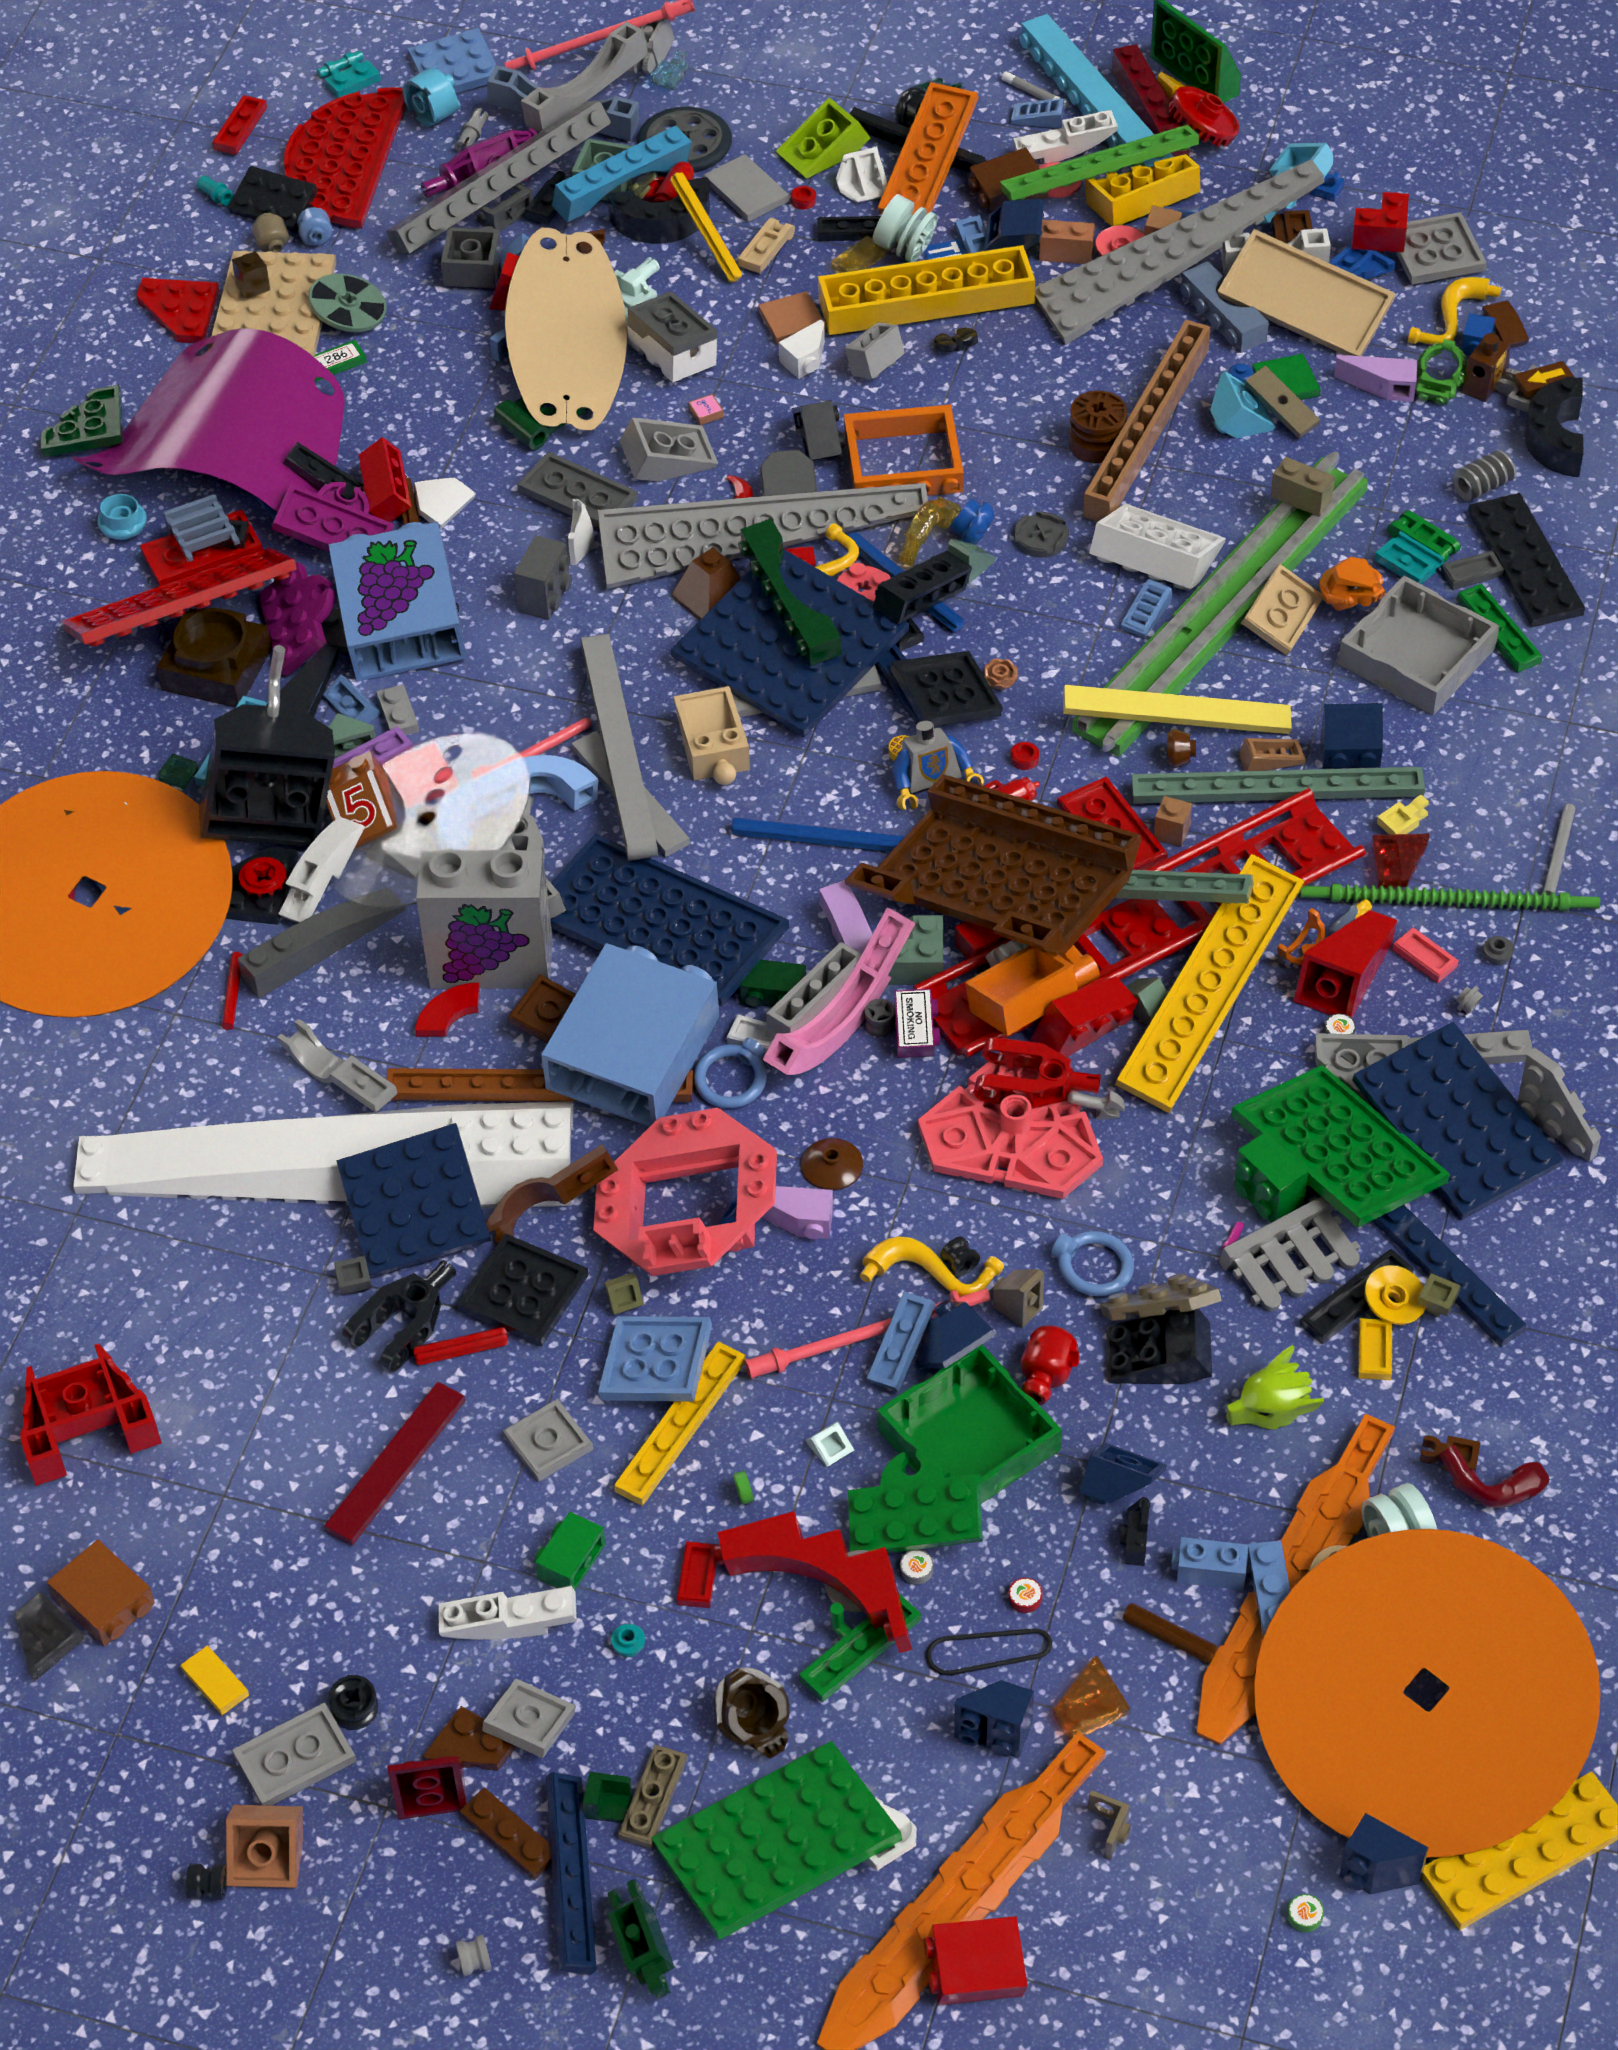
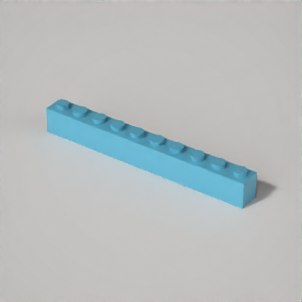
[1019,14,1174,168]

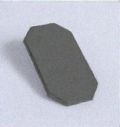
[759,450,817,496]

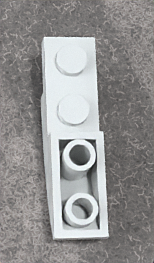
[1013,110,1118,164]
[279,817,365,923]
[439,1586,577,1640]

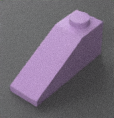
[761,1186,833,1239]

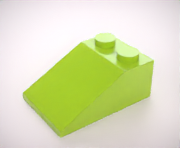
[776,97,870,179]

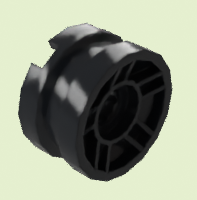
[328,1675,379,1730]

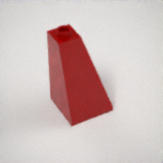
[1294,910,1398,1018]

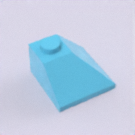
[1210,371,1276,438]

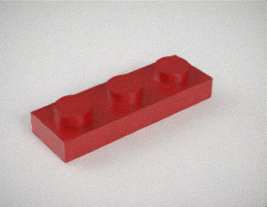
[212,95,267,155]

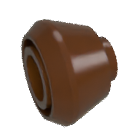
[1167,729,1196,768]

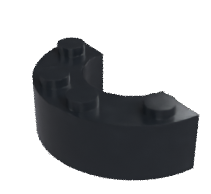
[607,177,710,244]
[1524,377,1584,477]

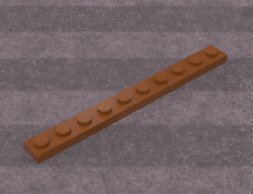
[386,1068,693,1102]

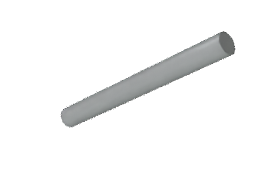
[1543,804,1576,895]

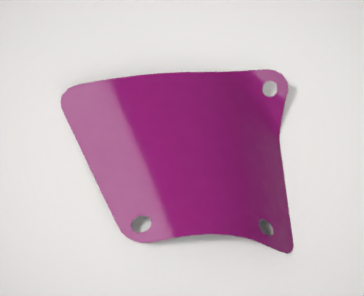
[71,328,345,512]

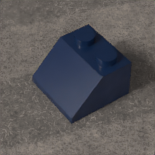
[1320,703,1383,769]
[1339,1813,1429,1894]

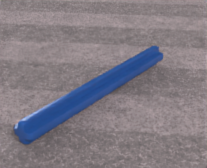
[848,531,965,632]
[731,817,904,852]

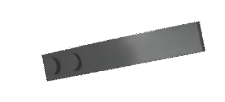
[238,889,406,999]

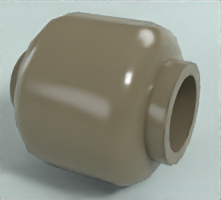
[252,213,289,252]

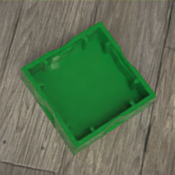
[877,1344,1062,1504]

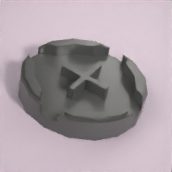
[1014,511,1069,558]

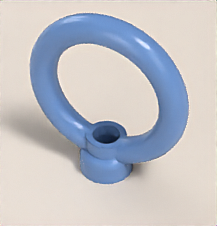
[694,1038,767,1109]
[1051,1231,1134,1297]

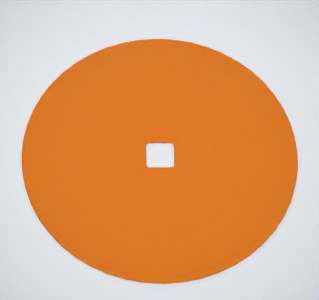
[0,771,233,1017]
[1254,1529,1600,1858]

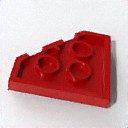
[136,278,220,343]

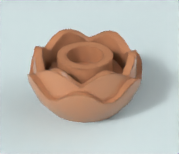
[983,658,1018,690]

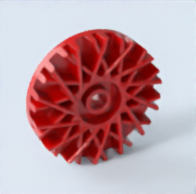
[1168,86,1239,147]

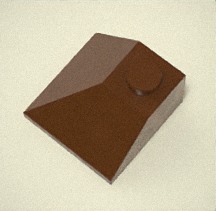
[672,547,741,620]

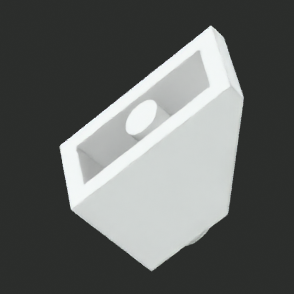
[779,320,825,379]

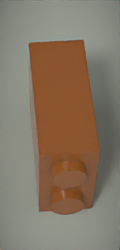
[47,1539,155,1646]

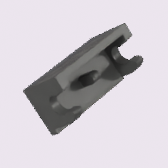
[477,183,533,232]

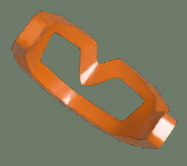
[1277,908,1325,965]

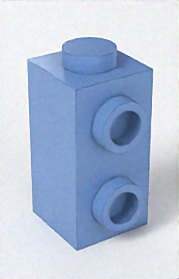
[1171,1537,1248,1590]

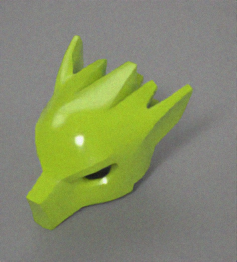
[1226,1345,1324,1429]

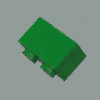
[534,1511,606,1591]

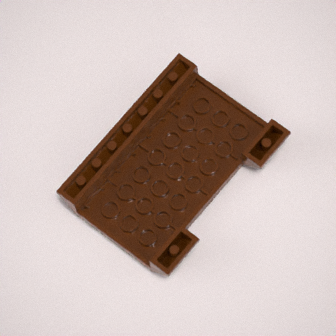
[845,774,1141,954]

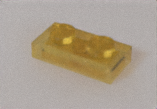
[831,235,886,273]

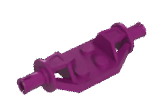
[421,128,537,198]

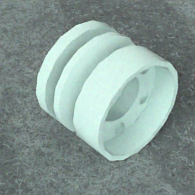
[873,194,938,262]

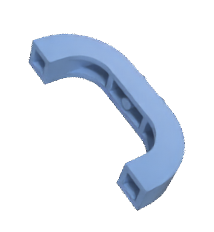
[438,755,598,851]

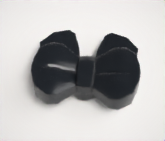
[934,327,978,352]

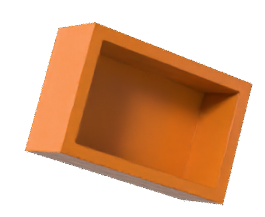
[965,946,1078,1036]

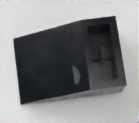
[1106,1308,1212,1384]

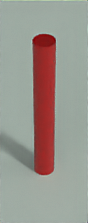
[222,952,243,1030]

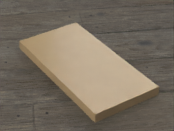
[1217,229,1396,356]

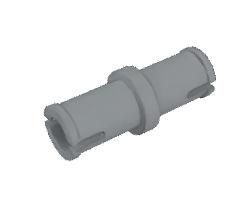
[455,108,489,152]

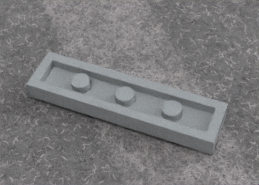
[1408,1030,1533,1064]

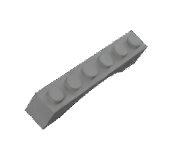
[521,21,648,132]

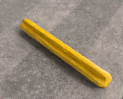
[670,173,742,282]

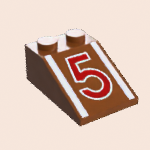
[326,750,398,849]

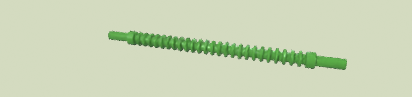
[1300,883,1600,911]

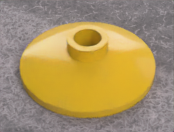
[1365,1265,1425,1325]

